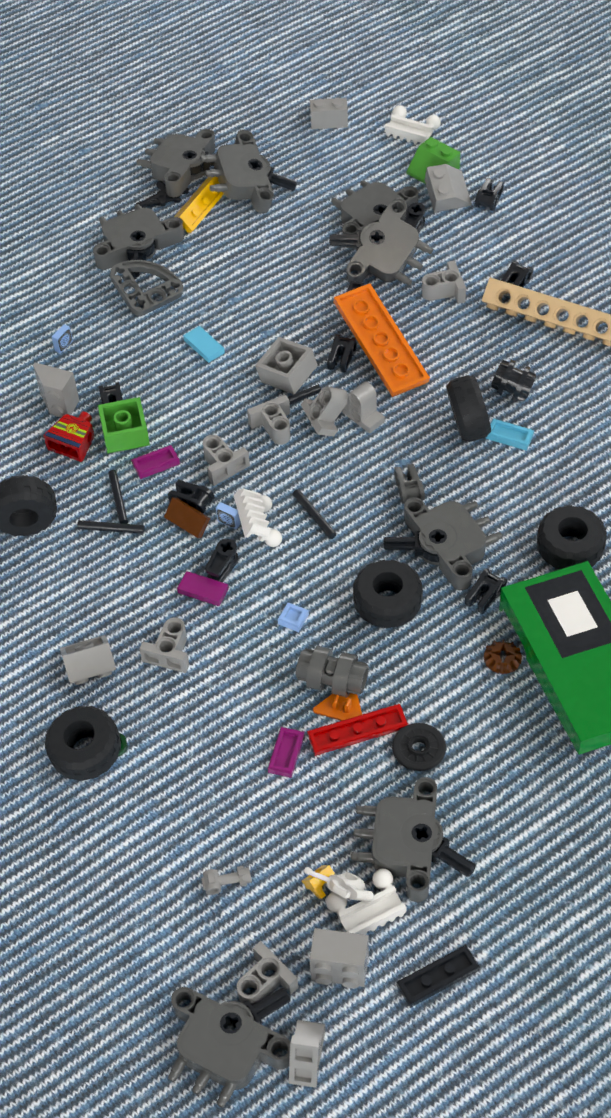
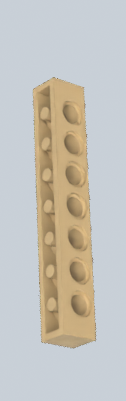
[482,277,611,347]

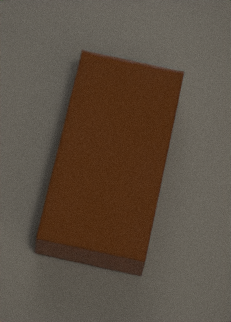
[164,497,211,538]

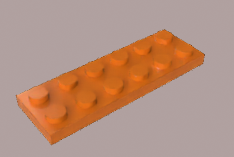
[333,283,430,397]

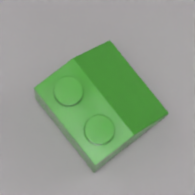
[407,137,460,184]

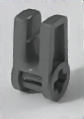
[394,464,425,504]

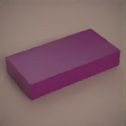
[131,445,180,479]
[177,571,229,606]
[268,727,305,778]

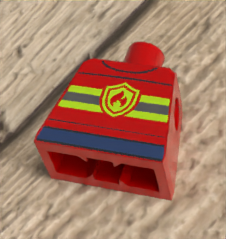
[43,411,94,462]

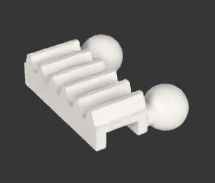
[385,105,441,145]
[233,488,282,547]
[326,869,407,935]

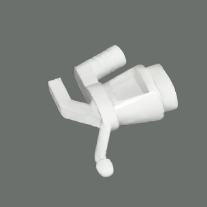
[304,867,374,902]

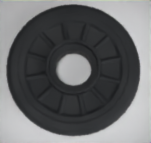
[392,723,446,771]

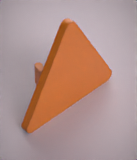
[313,693,362,721]

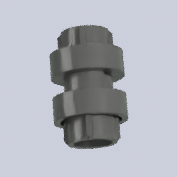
[296,646,369,698]

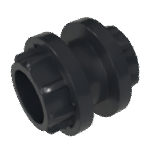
[491,359,536,402]

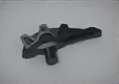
[136,181,189,208]

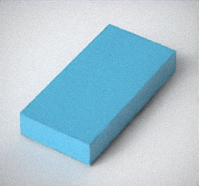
[183,326,225,363]
[486,418,534,451]

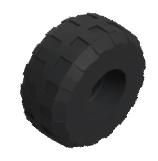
[446,375,492,442]
[0,475,57,536]
[537,505,607,569]
[353,560,423,628]
[45,706,121,781]

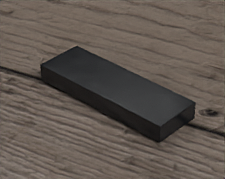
[396,945,480,1008]

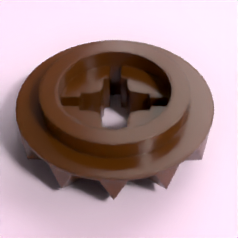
[484,639,522,674]

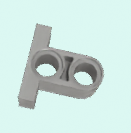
[422,260,466,304]
[341,381,385,433]
[301,386,348,437]
[247,394,291,445]
[203,435,250,486]
[139,617,189,673]
[237,941,298,1005]
[289,1020,325,1088]

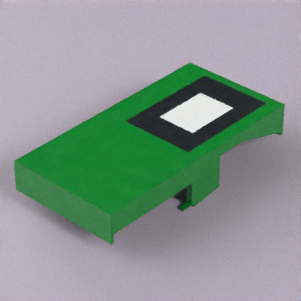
[499,561,611,755]

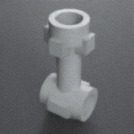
[201,866,252,895]

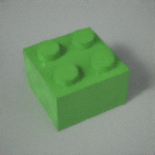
[98,397,150,453]

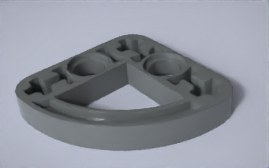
[110,260,183,316]

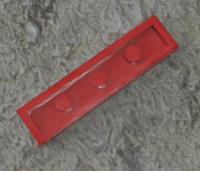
[307,704,408,756]

